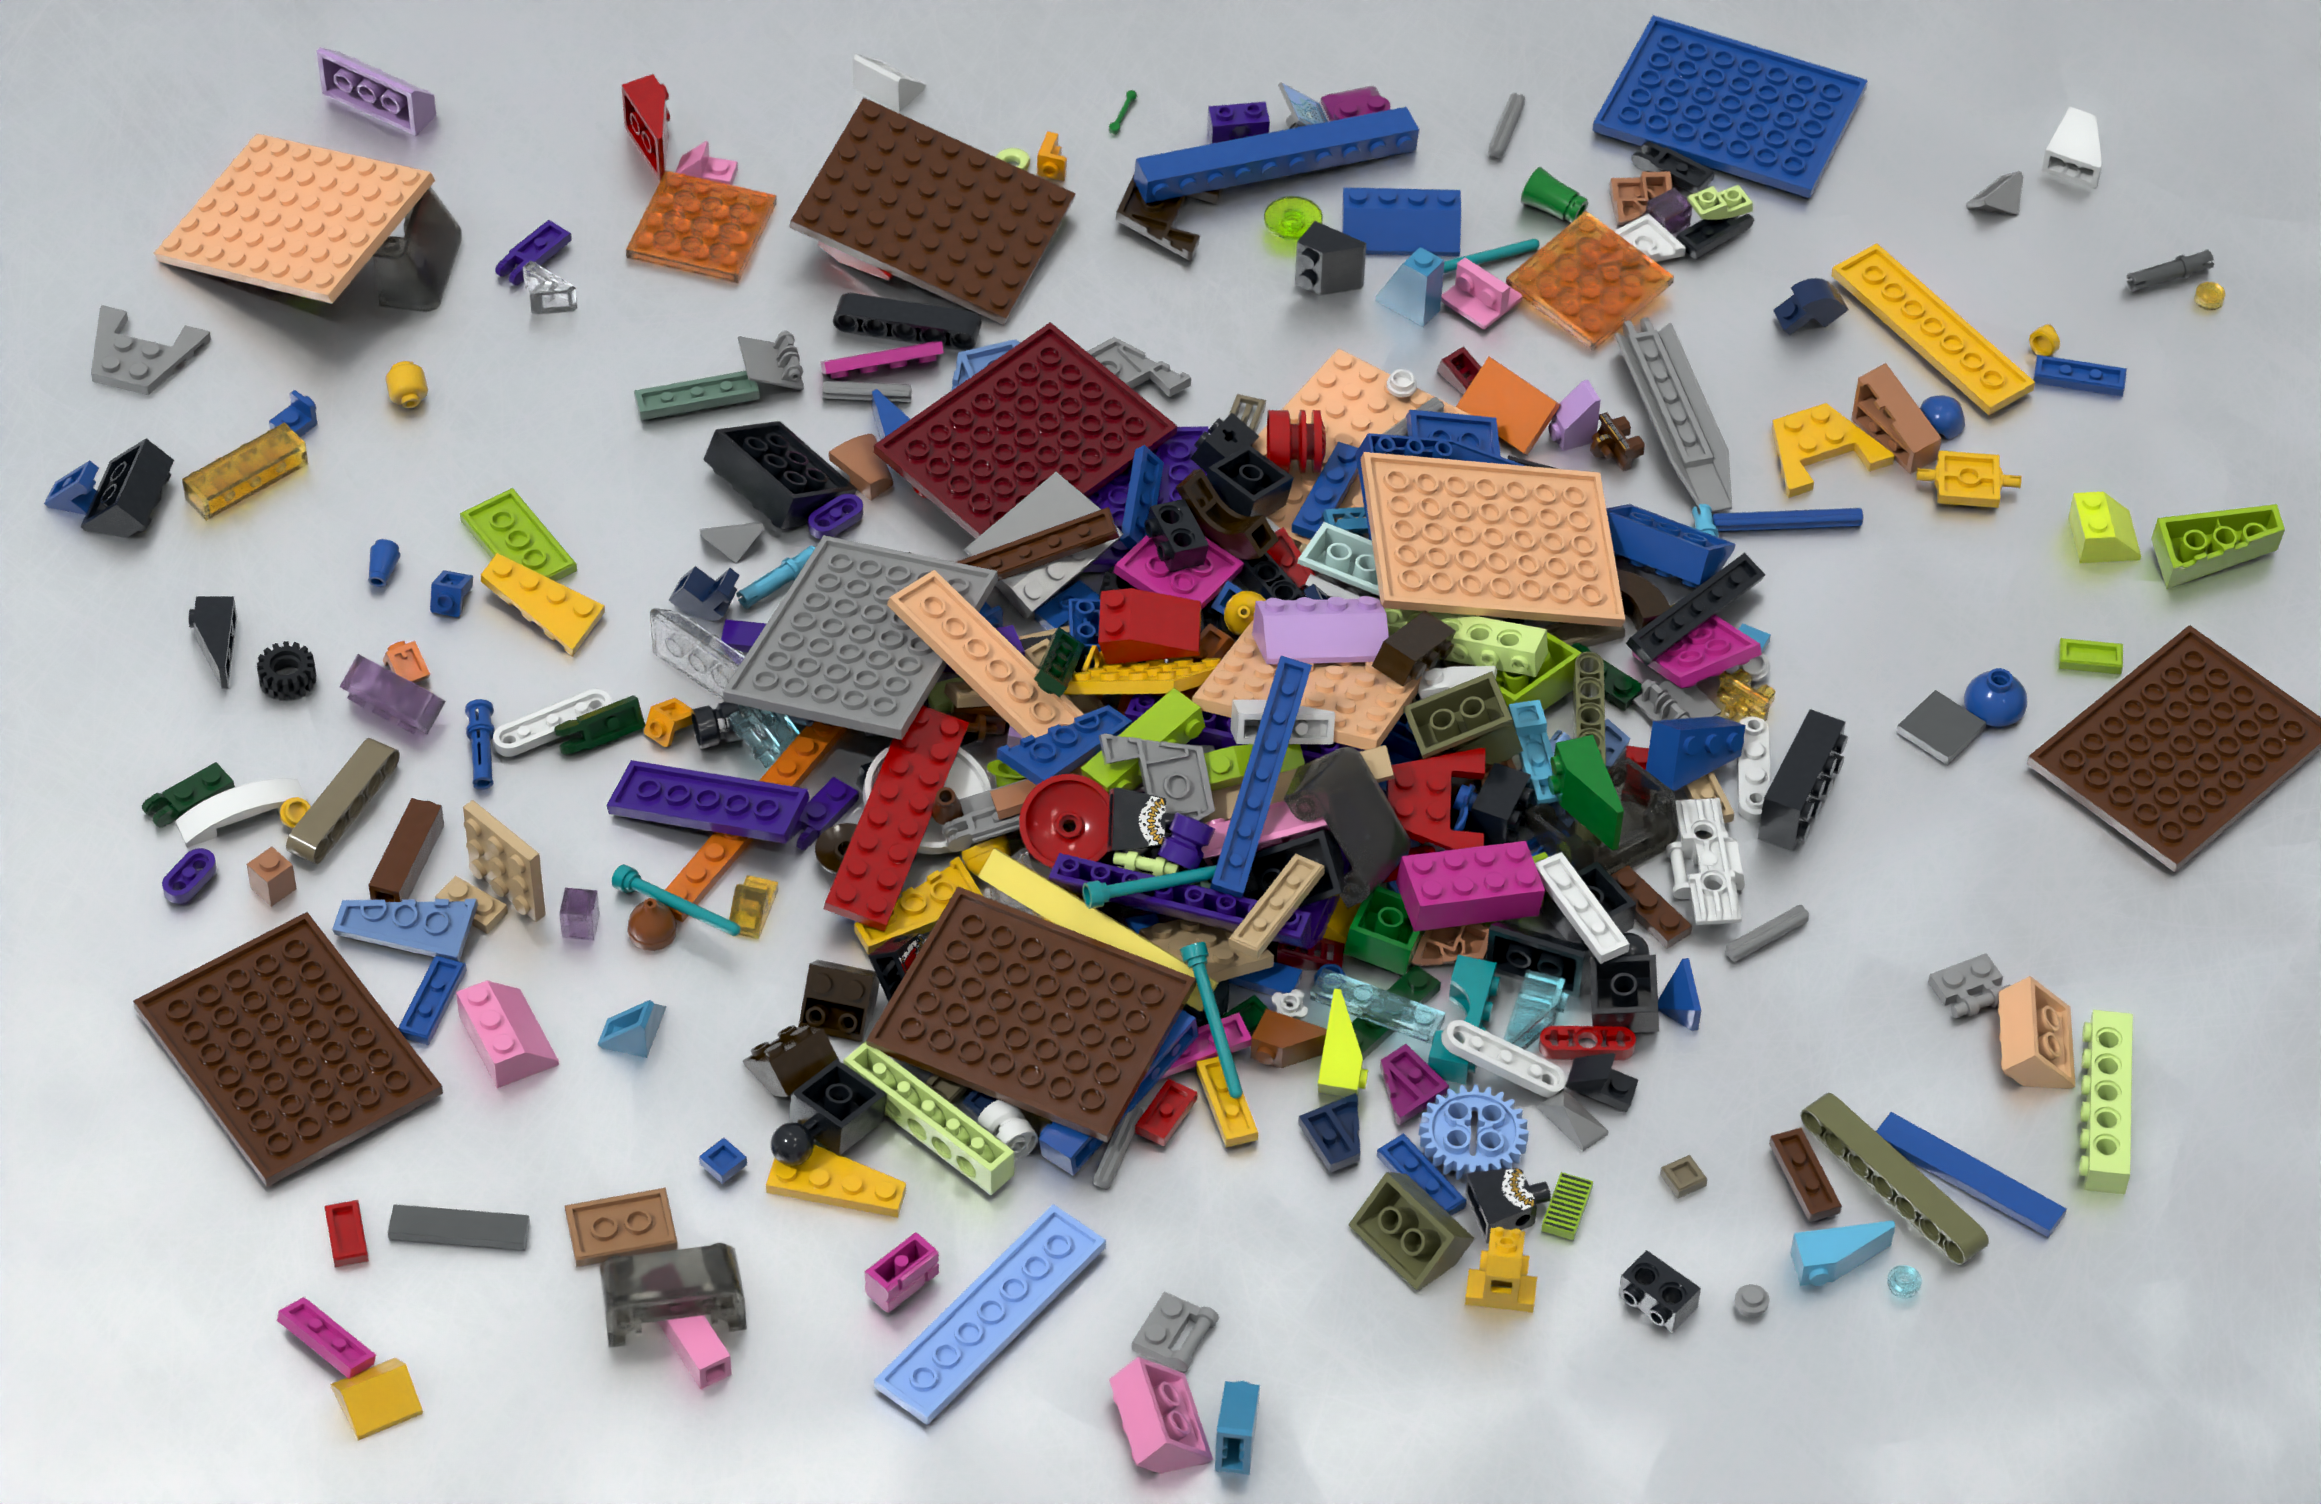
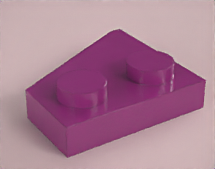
[1380,1044,1449,1126]

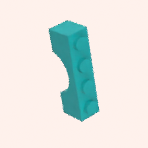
[1428,955,1501,1085]

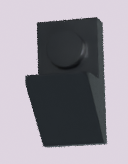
[1565,1053,1638,1112]

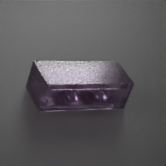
[339,654,446,735]

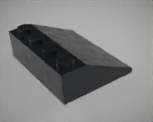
[703,421,857,529]

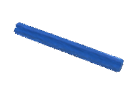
[1712,508,1863,532]

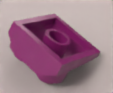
[1321,86,1390,121]

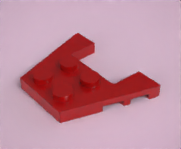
[1385,748,1486,851]

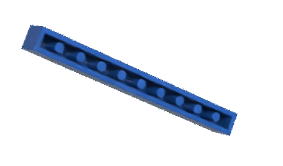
[1134,107,1419,203]

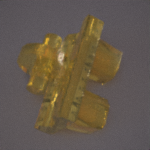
[1716,668,1775,721]

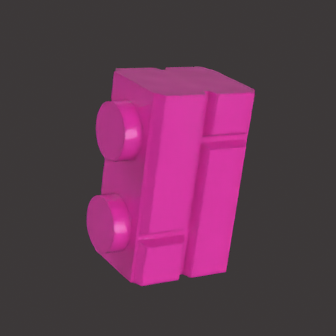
[864,1232,939,1313]

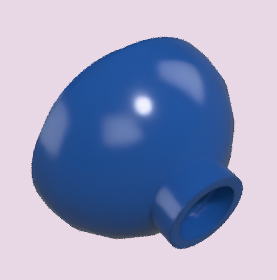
[1964,668,2027,727]

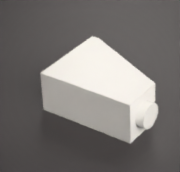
[2042,107,2102,189]

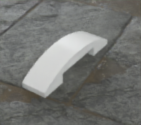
[175,778,309,847]

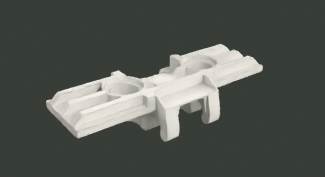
[1666,798,1745,925]

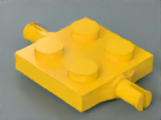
[1916,451,2022,508]

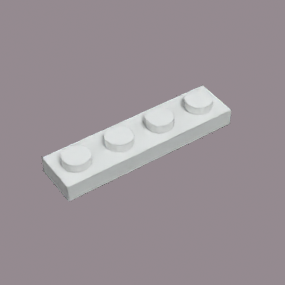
[1535,852,1630,964]

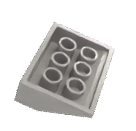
[964,472,1123,620]

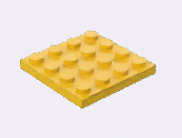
[1063,658,1221,695]

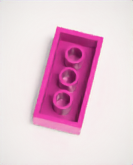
[1396,841,1545,932]

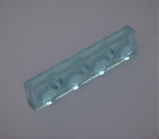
[1310,968,1445,1044]

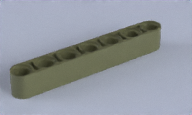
[1573,652,1606,848]
[1800,1093,1989,1265]

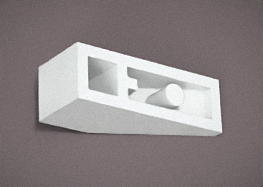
[1230,700,1335,744]

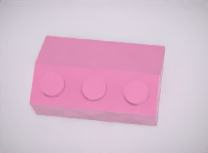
[456,981,559,1088]
[1109,1357,1213,1474]

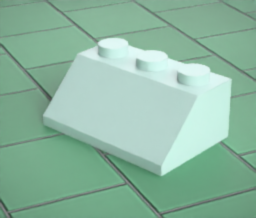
[1297,522,1380,596]

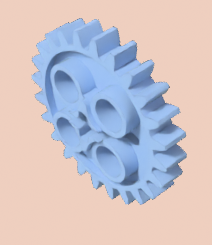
[1419,1084,1529,1180]

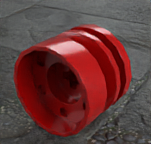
[1267,410,1326,474]

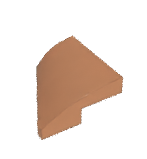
[1609,172,1673,225]
[829,434,893,501]
[1411,923,1489,967]

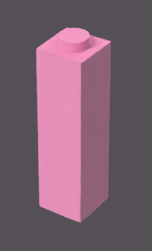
[641,1265,732,1389]

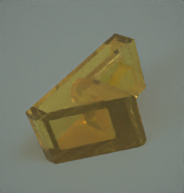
[729,875,779,939]

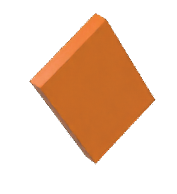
[1456,357,1561,455]

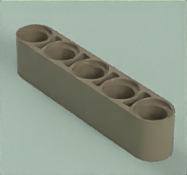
[286,738,400,864]

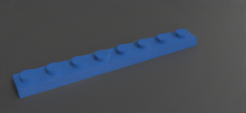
[1210,655,1312,898]

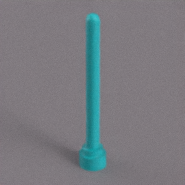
[1443,239,1540,274]
[612,864,741,936]
[1082,865,1217,909]
[1180,942,1243,1099]

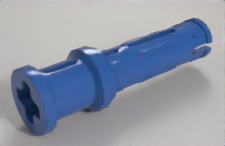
[465,699,495,790]

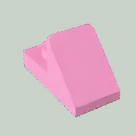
[674,141,738,190]

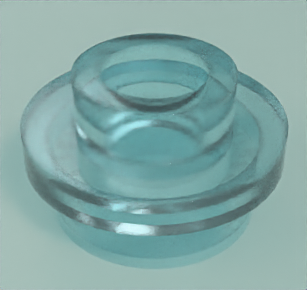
[1887,1265,1922,1299]

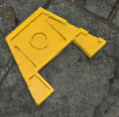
[1771,403,1894,498]

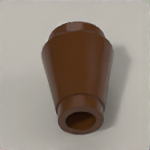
[932,787,963,825]

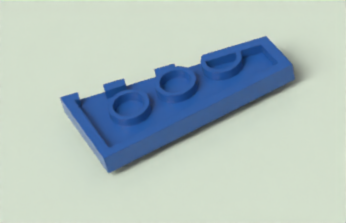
[996,705,1132,785]

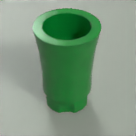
[1521,167,1589,225]

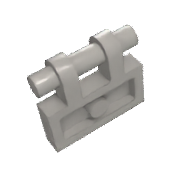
[1928,953,2011,1018]

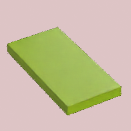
[460,488,577,581]

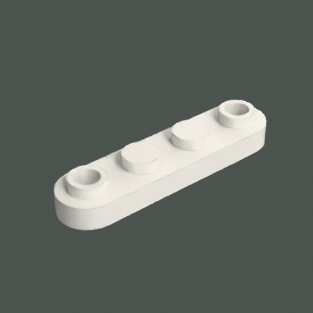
[493,689,612,757]
[1737,717,1771,822]
[1441,1020,1566,1098]

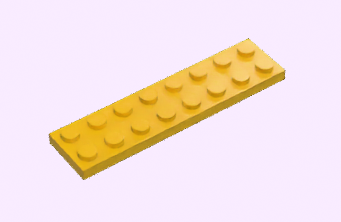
[1831,243,2035,415]

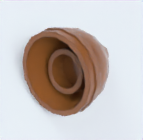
[627,898,677,951]

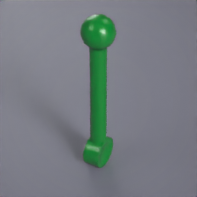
[1109,90,1137,135]

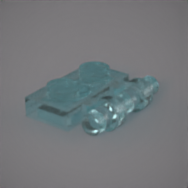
[728,705,800,768]

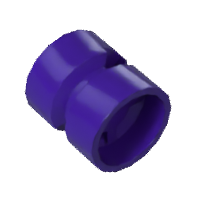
[1158,812,1215,870]

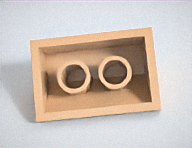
[1998,976,2075,1089]

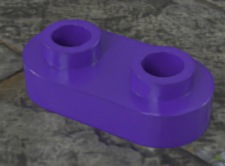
[808,494,863,539]
[162,848,217,903]

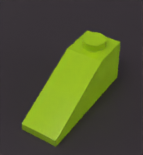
[1204,744,1306,791]

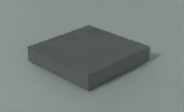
[1896,690,1986,765]

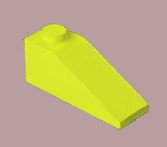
[1317,988,1368,1097]

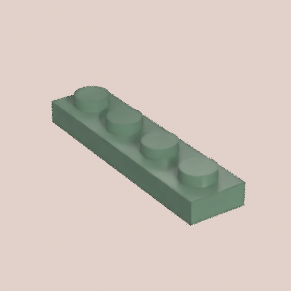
[634,371,760,420]

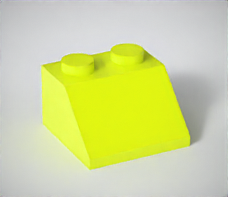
[2068,491,2141,563]

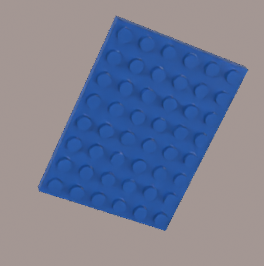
[1592,15,1868,198]

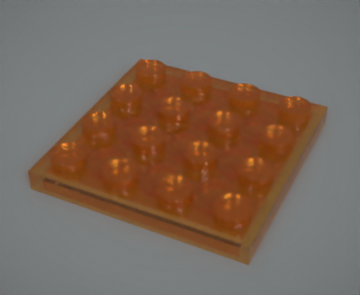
[626,171,777,283]
[1506,211,1674,351]

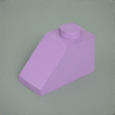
[1548,380,1601,451]

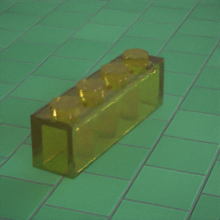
[182,422,308,521]

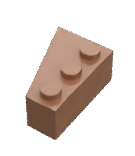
[1851,363,1942,474]

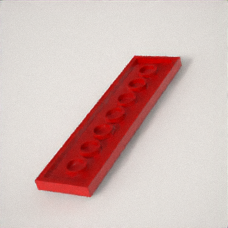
[823,706,969,932]

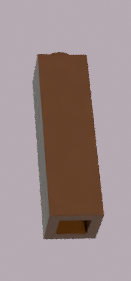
[368,798,444,902]

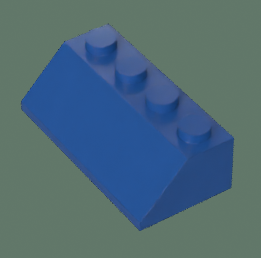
[1342,187,1461,257]
[1606,504,1736,588]

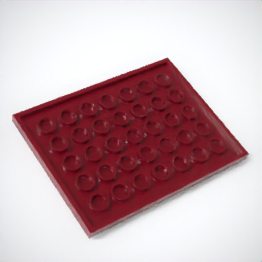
[874,322,1178,539]

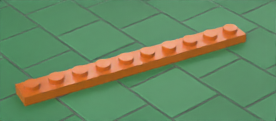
[665,721,849,923]

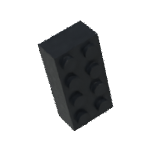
[1758,709,1848,852]

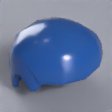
[1920,395,1965,440]

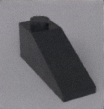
[189,596,237,689]

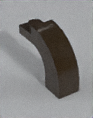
[1175,469,1279,559]
[1617,569,1670,632]

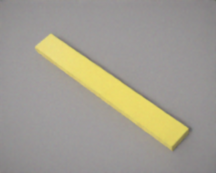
[978,849,1219,1011]

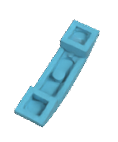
[1508,700,1559,804]

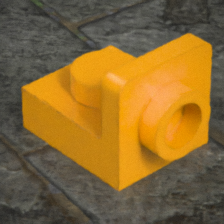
[1037,131,1067,181]
[644,698,693,748]

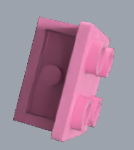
[1441,258,1522,329]

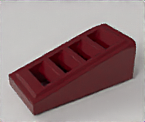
[1437,346,1481,395]
[1277,938,1345,971]

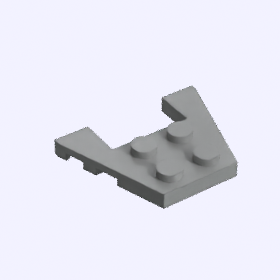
[91,305,211,395]
[1087,337,1191,397]
[1099,734,1215,854]

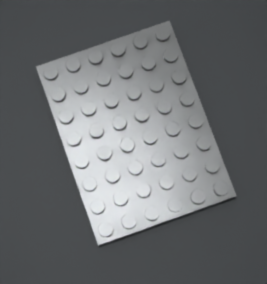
[723,536,998,740]

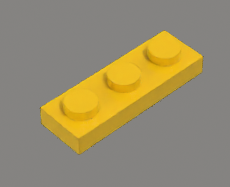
[1196,1057,1258,1148]

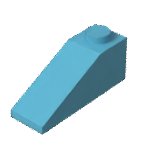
[1790,1220,1895,1286]

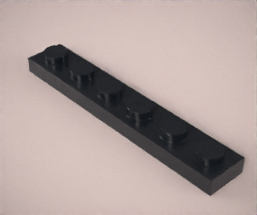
[1626,553,1766,666]

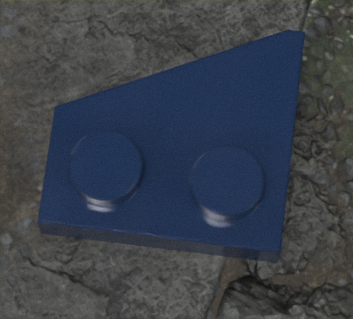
[1298,1093,1360,1173]

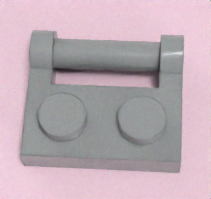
[1132,1292,1219,1372]

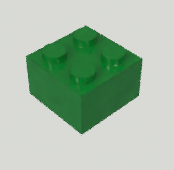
[1344,883,1426,975]

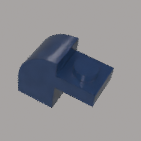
[1773,278,1849,335]
[668,566,740,621]

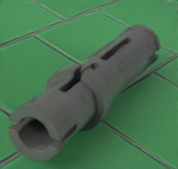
[2126,250,2214,292]

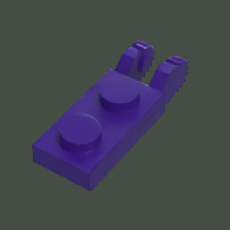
[495,220,572,286]
[787,777,859,851]

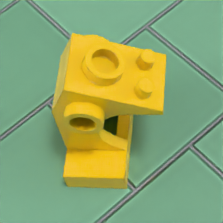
[1465,1227,1537,1313]

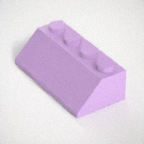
[317,48,436,136]
[1252,596,1389,664]

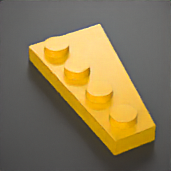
[481,553,605,657]
[854,856,983,955]
[766,1144,906,1218]

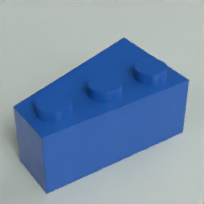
[1644,716,1746,792]

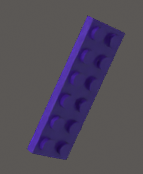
[606,760,810,844]

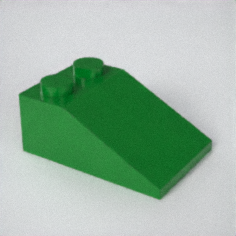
[1548,735,1624,850]

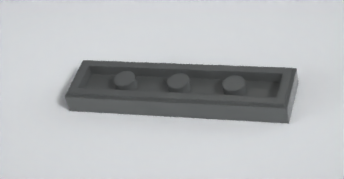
[388,1204,530,1250]

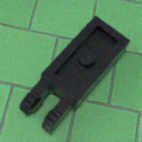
[1631,141,1714,194]
[1676,214,1754,259]

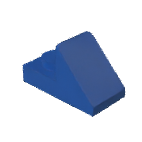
[44,460,99,515]

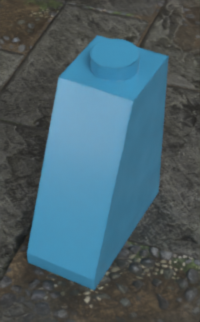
[1375,247,1444,327]
[1215,1381,1260,1475]

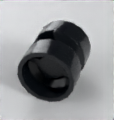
[691,702,745,749]

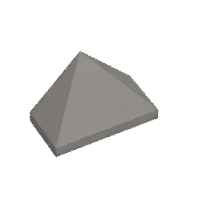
[1965,171,2023,215]
[699,522,763,563]
[1538,1088,1608,1151]

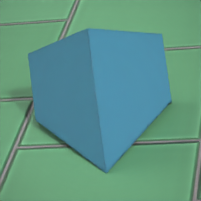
[597,1000,667,1058]

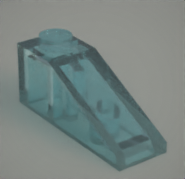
[1503,970,1569,1050]

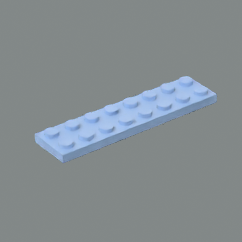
[874,1204,1106,1425]

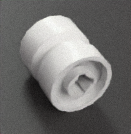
[978,1100,1038,1161]

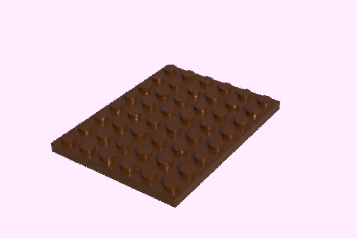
[789,97,1076,325]
[2027,625,2321,872]
[866,887,1196,1143]
[133,912,443,1187]

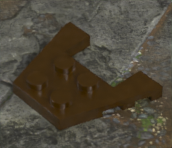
[1116,175,1224,261]

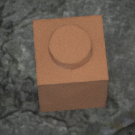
[246,847,297,907]

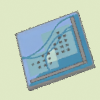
[1278,82,1328,129]

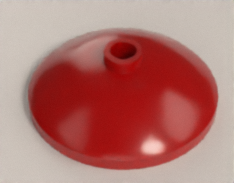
[1019,774,1109,869]

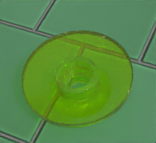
[1264,196,1323,240]

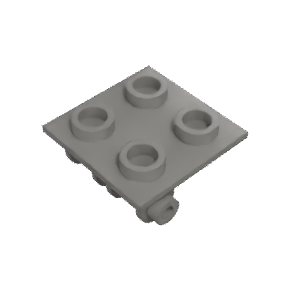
[738,331,804,390]
[1633,679,1722,721]

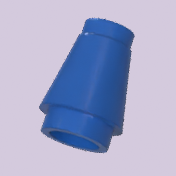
[368,539,401,587]

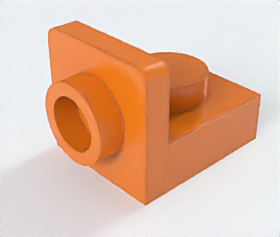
[383,641,430,689]

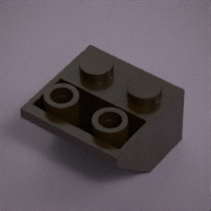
[798,960,880,1042]
[743,1025,840,1097]

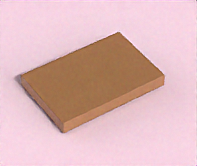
[565,1188,678,1267]

